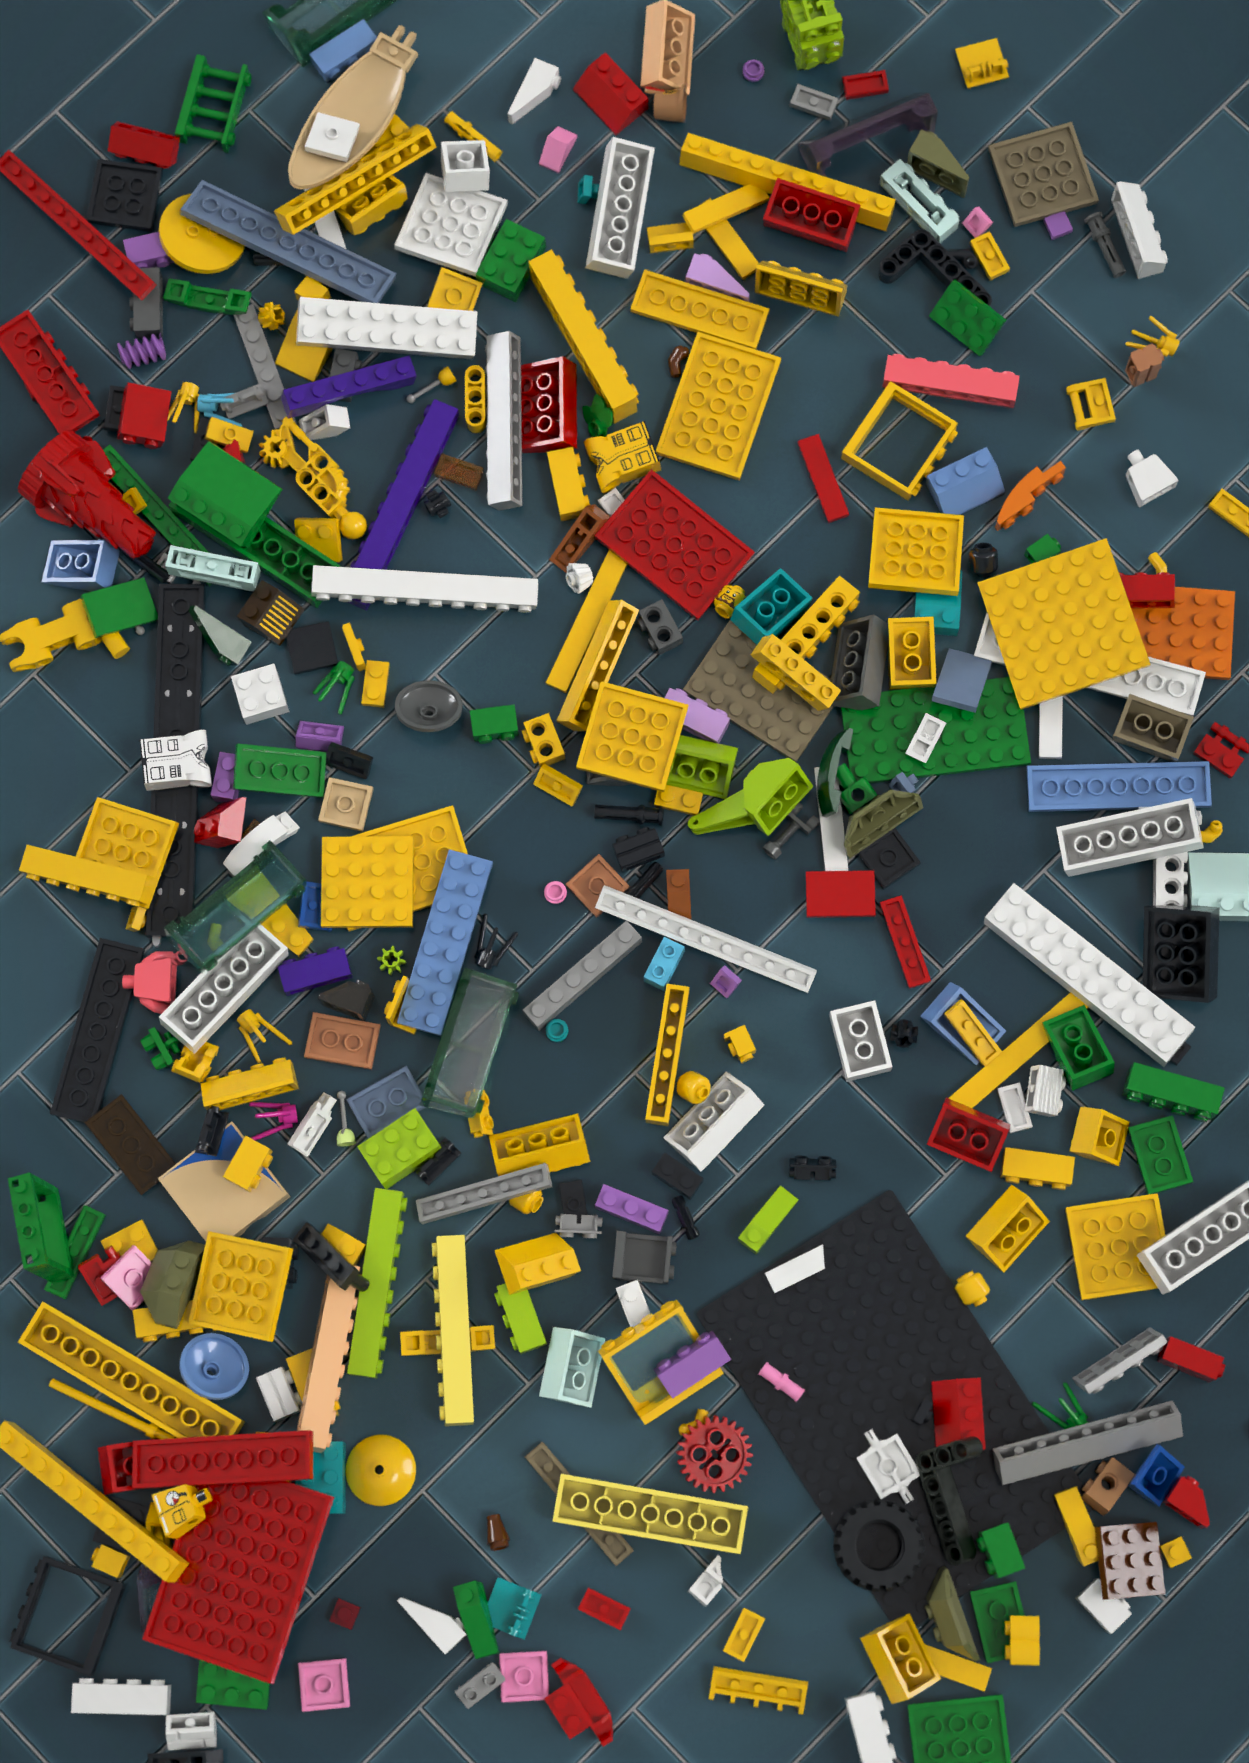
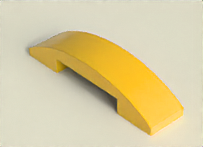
[400,1325,495,1356]

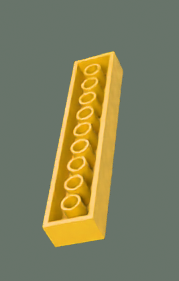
[18,1301,245,1438]

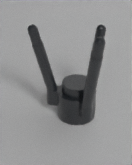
[474,914,518,970]

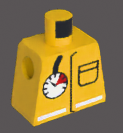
[152,1484,212,1539]

